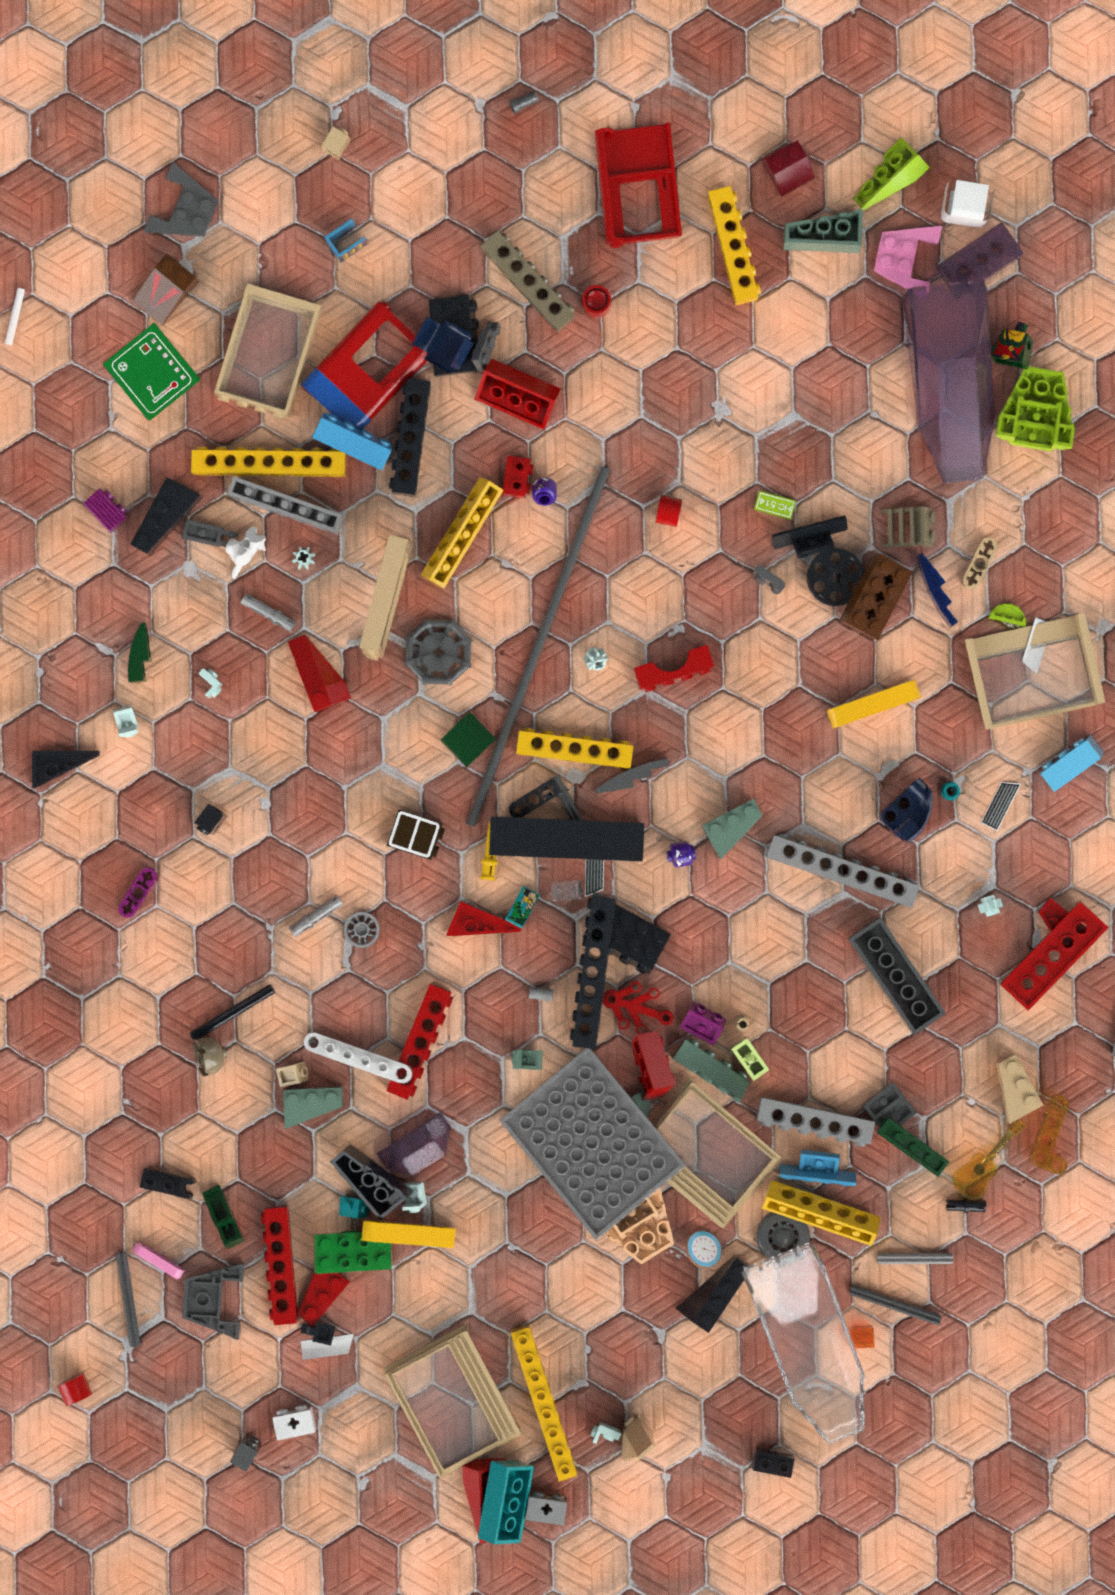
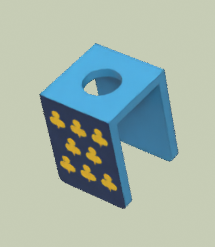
[325,219,368,263]

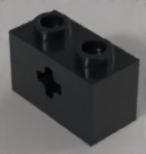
[194,804,228,835]
[752,1447,795,1478]

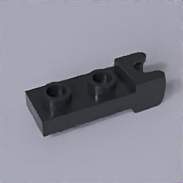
[140,1168,196,1199]

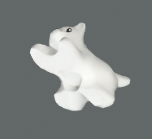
[226,527,266,579]

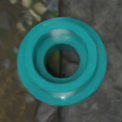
[941,781,960,801]

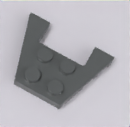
[144,162,219,237]
[182,1263,244,1340]

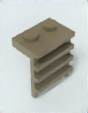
[882,506,936,548]

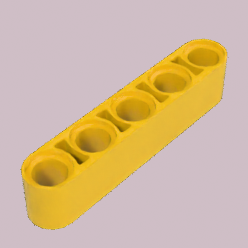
[827,680,921,729]
[361,1220,456,1248]

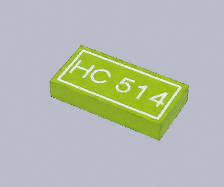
[754,491,796,520]

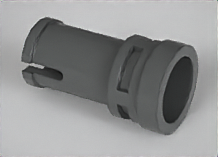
[509,90,539,114]

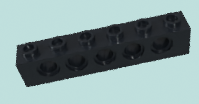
[389,378,431,497]

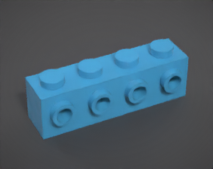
[312,413,393,470]

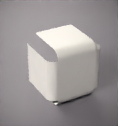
[941,180,995,228]

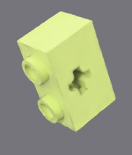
[730,1037,769,1081]

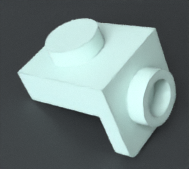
[198,668,223,698]
[113,705,138,738]
[402,1182,427,1213]

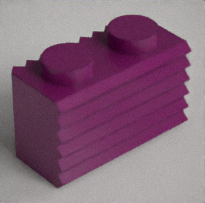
[83,488,128,533]

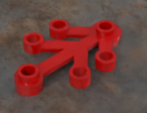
[602,981,674,1035]

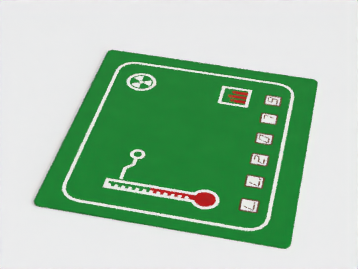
[103,323,200,421]

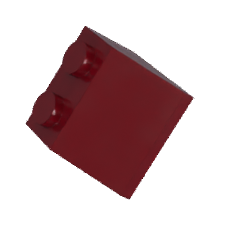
[763,140,815,197]

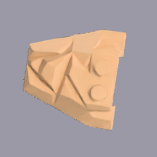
[605,1187,674,1264]

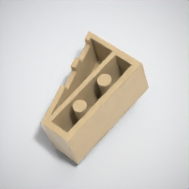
[996,1053,1043,1124]

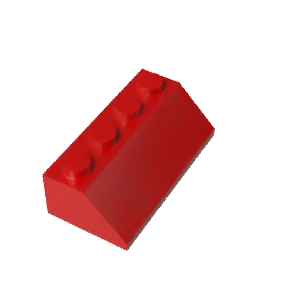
[474,358,561,430]

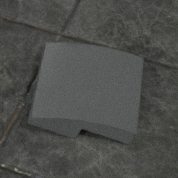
[863,1082,917,1127]

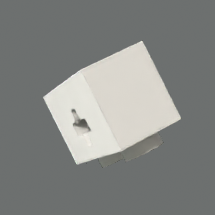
[272,1405,316,1441]

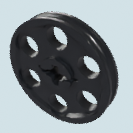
[807,549,864,606]

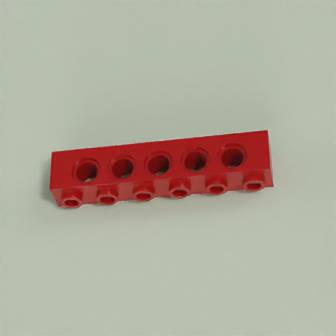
[386,983,454,1100]
[261,1205,299,1325]

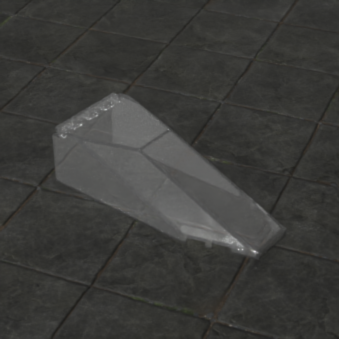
[741,1243,865,1444]

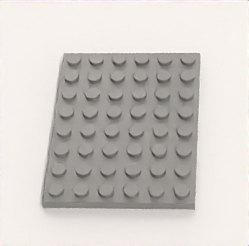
[500,1048,686,1241]

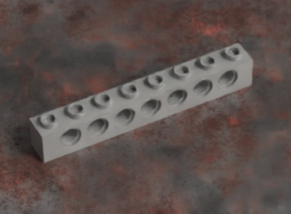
[766,833,920,908]

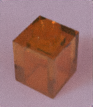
[846,1325,875,1349]

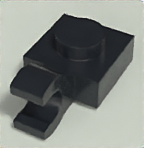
[300,1322,336,1346]

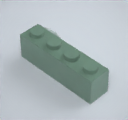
[673,1038,750,1103]

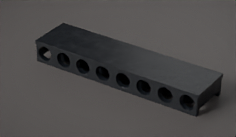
[489,816,644,862]

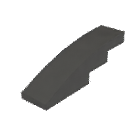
[595,758,669,794]

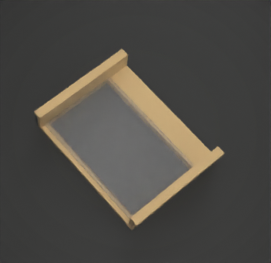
[964,613,1106,730]
[651,1078,783,1228]
[384,1324,523,1478]

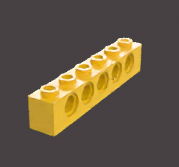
[707,186,761,306]
[421,477,503,588]
[516,728,633,769]
[762,1180,881,1246]

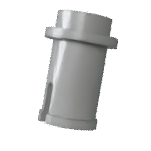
[529,987,553,1002]

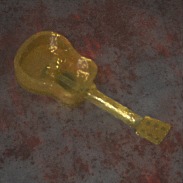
[952,1119,1026,1200]

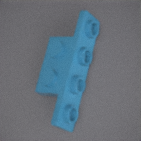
[779,1150,857,1186]

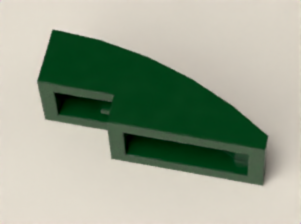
[128,622,152,684]
[202,1185,245,1249]

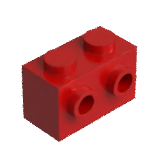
[502,456,534,499]

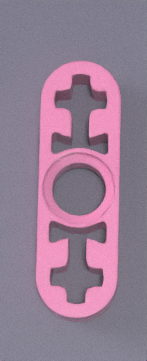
[132,1241,185,1279]

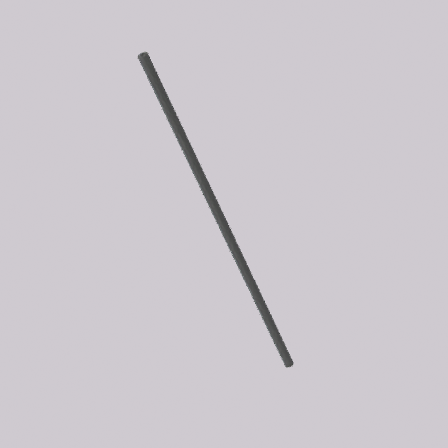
[466,467,610,827]

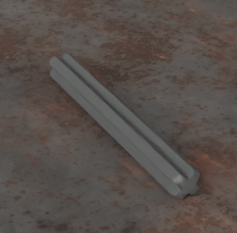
[116,1251,141,1347]
[849,1285,942,1325]

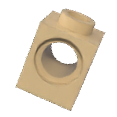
[321,127,350,160]

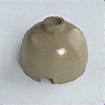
[193,1037,227,1077]

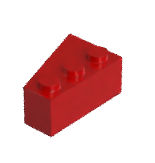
[631,1031,675,1101]

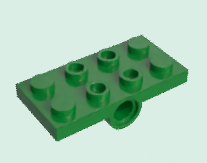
[314,1231,392,1274]

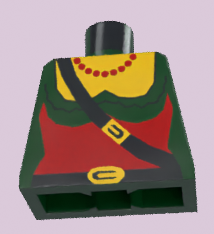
[989,322,1033,370]

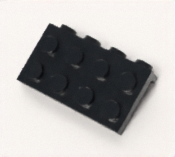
[429,295,479,377]
[582,904,671,974]

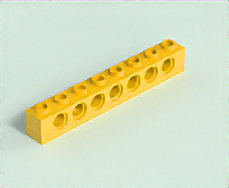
[191,447,346,477]
[511,1324,577,1481]

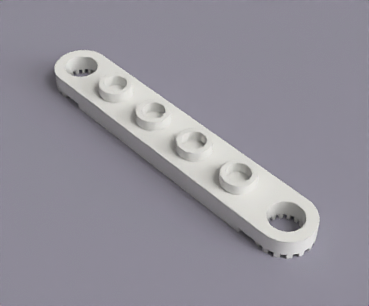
[304,1033,412,1083]

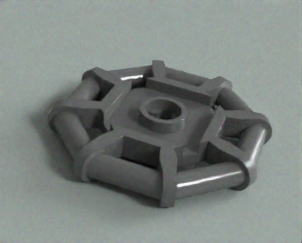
[404,617,473,686]

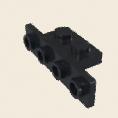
[772,516,848,559]

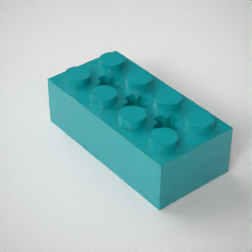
[478,1460,534,1544]

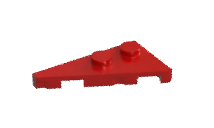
[446,901,522,936]

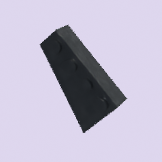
[130,477,203,556]
[330,1144,414,1220]

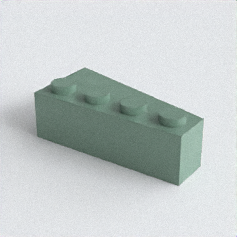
[783,209,863,253]

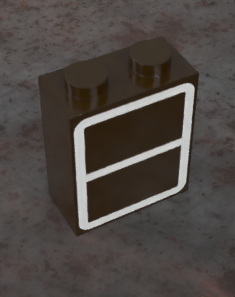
[387,810,445,860]

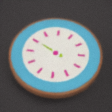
[686,1230,722,1269]

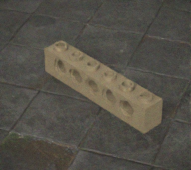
[481,231,575,333]

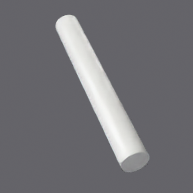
[5,288,25,346]

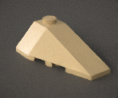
[622,1415,655,1462]

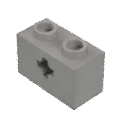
[526,1491,567,1526]

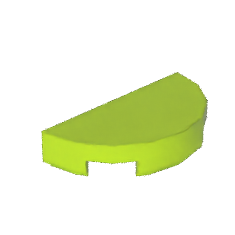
[988,603,1026,627]

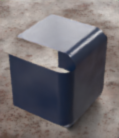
[412,317,474,373]

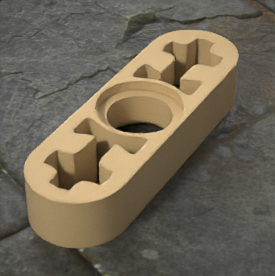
[962,537,997,590]

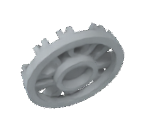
[344,912,380,948]

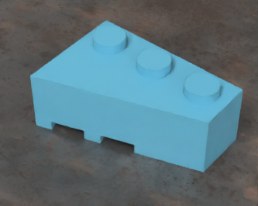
[1040,735,1104,792]

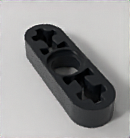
[509,780,559,818]

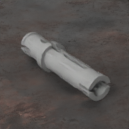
[241,593,296,632]
[289,895,343,937]

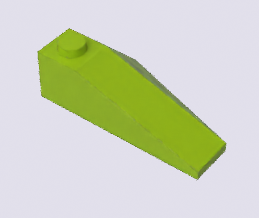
[853,137,930,210]

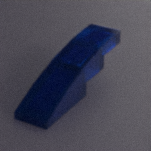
[917,553,958,628]

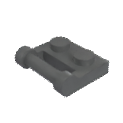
[752,564,785,594]

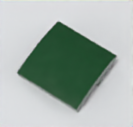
[440,712,496,768]

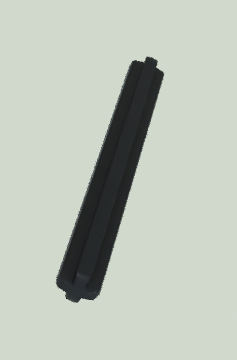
[190,984,275,1041]

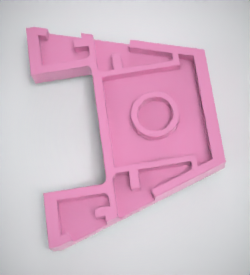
[873,226,942,300]

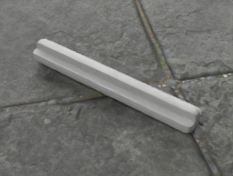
[876,1253,953,1264]

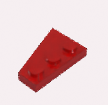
[1038,897,1087,947]
[298,1272,350,1327]

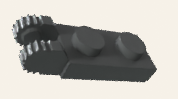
[182,520,238,548]

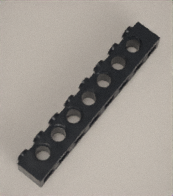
[570,892,617,1049]

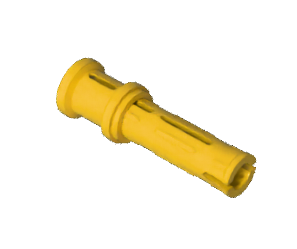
[479,822,498,881]

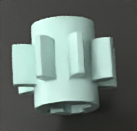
[292,547,316,570]
[583,647,608,671]
[978,895,1003,917]

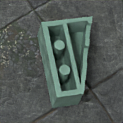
[702,799,763,860]
[283,1086,344,1129]

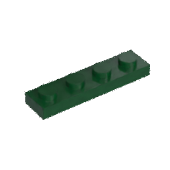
[876,1117,949,1177]

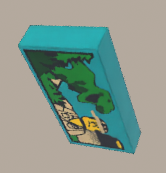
[505,886,540,929]

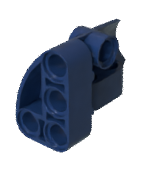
[880,777,933,843]

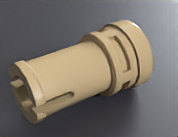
[734,1016,749,1031]

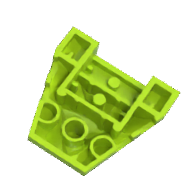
[996,366,1075,451]

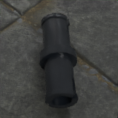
[946,1198,986,1214]

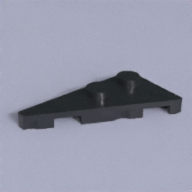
[32,751,100,788]

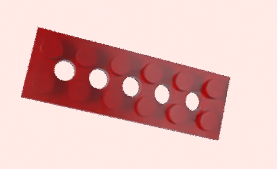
[1000,901,1109,1011]

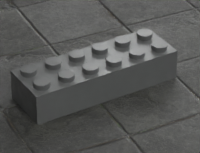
[847,917,946,1035]

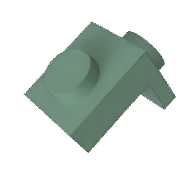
[511,1049,543,1070]

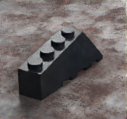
[676,1255,752,1333]

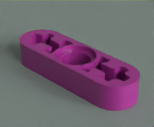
[118,868,157,918]

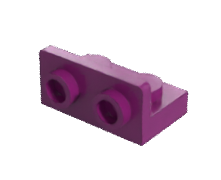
[680,1002,727,1046]

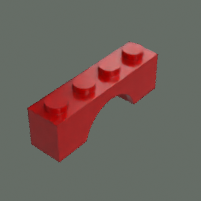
[634,645,714,693]

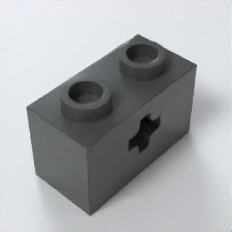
[230,1435,262,1472]

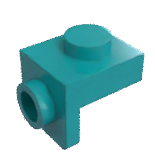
[339,1196,370,1219]

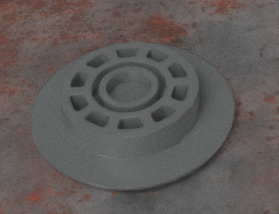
[756,1212,810,1263]

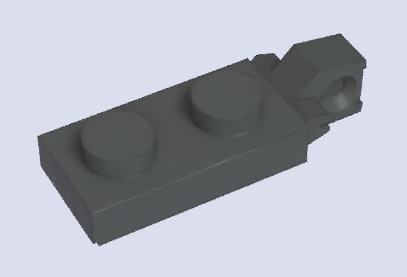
[471,322,501,372]

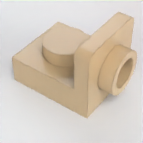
[276,1062,309,1087]

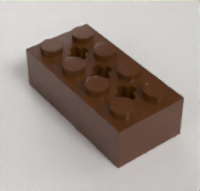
[839,553,913,640]

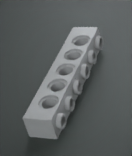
[227,476,344,535]
[756,1097,875,1147]

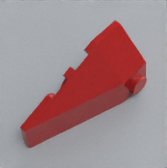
[288,635,351,713]
[462,1458,506,1544]

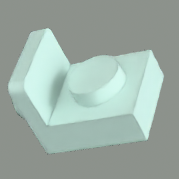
[590,1422,621,1444]

